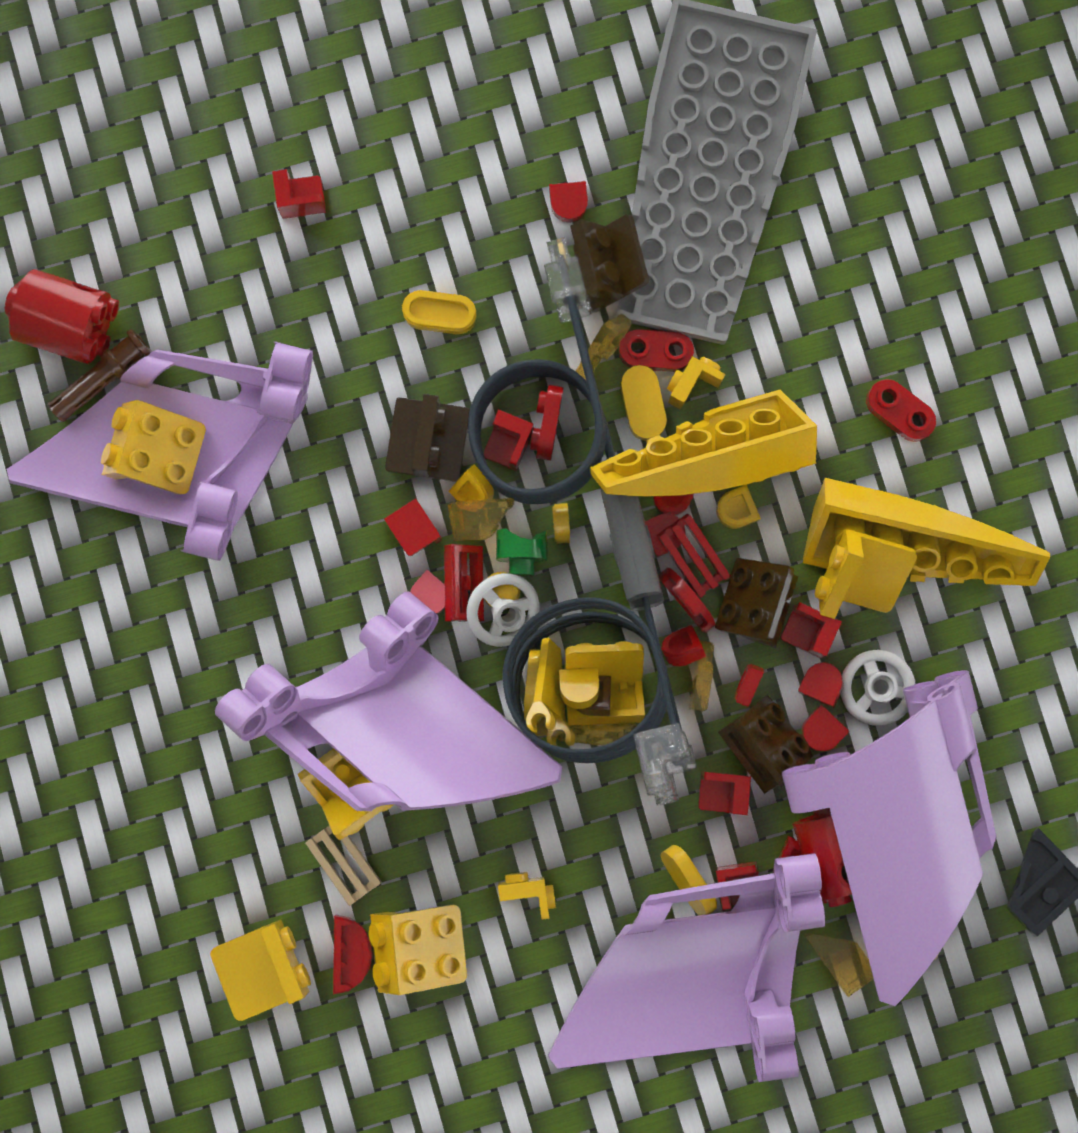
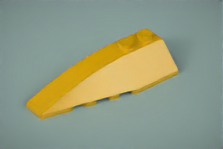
[590,390,817,496]
[803,478,1050,586]

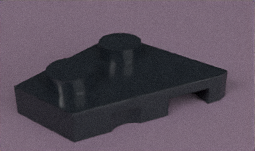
[1007,828,1078,937]

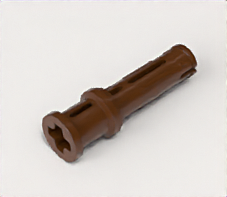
[47,329,152,422]

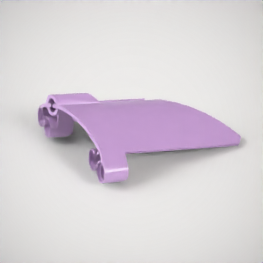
[7,342,313,561]
[215,591,562,811]
[782,670,996,1006]
[548,853,825,1082]

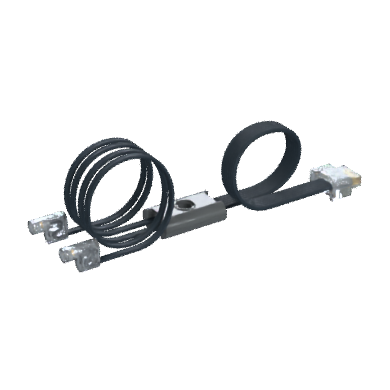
[468,237,697,806]

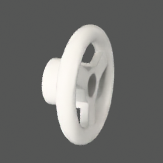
[467,573,540,647]
[841,650,915,726]

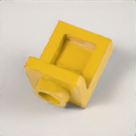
[666,356,725,410]
[498,872,556,920]

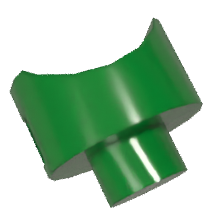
[496,528,547,577]

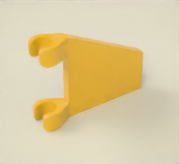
[526,638,575,746]

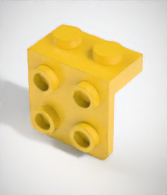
[101,400,206,495]
[815,529,917,619]
[565,641,645,726]
[298,748,394,840]
[369,905,467,995]
[210,919,311,1021]

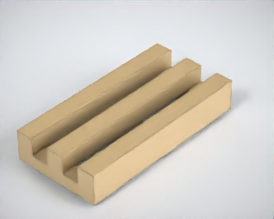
[305,825,382,906]

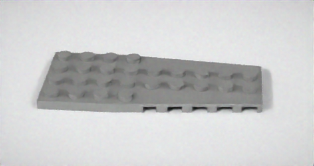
[616,0,817,345]

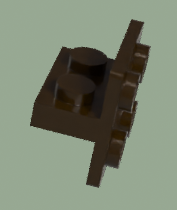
[570,214,649,313]
[385,394,470,482]
[715,558,798,648]
[718,695,813,794]

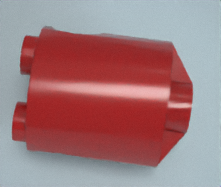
[4,269,119,364]
[792,808,852,907]

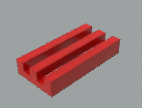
[656,514,731,598]
[444,544,484,622]

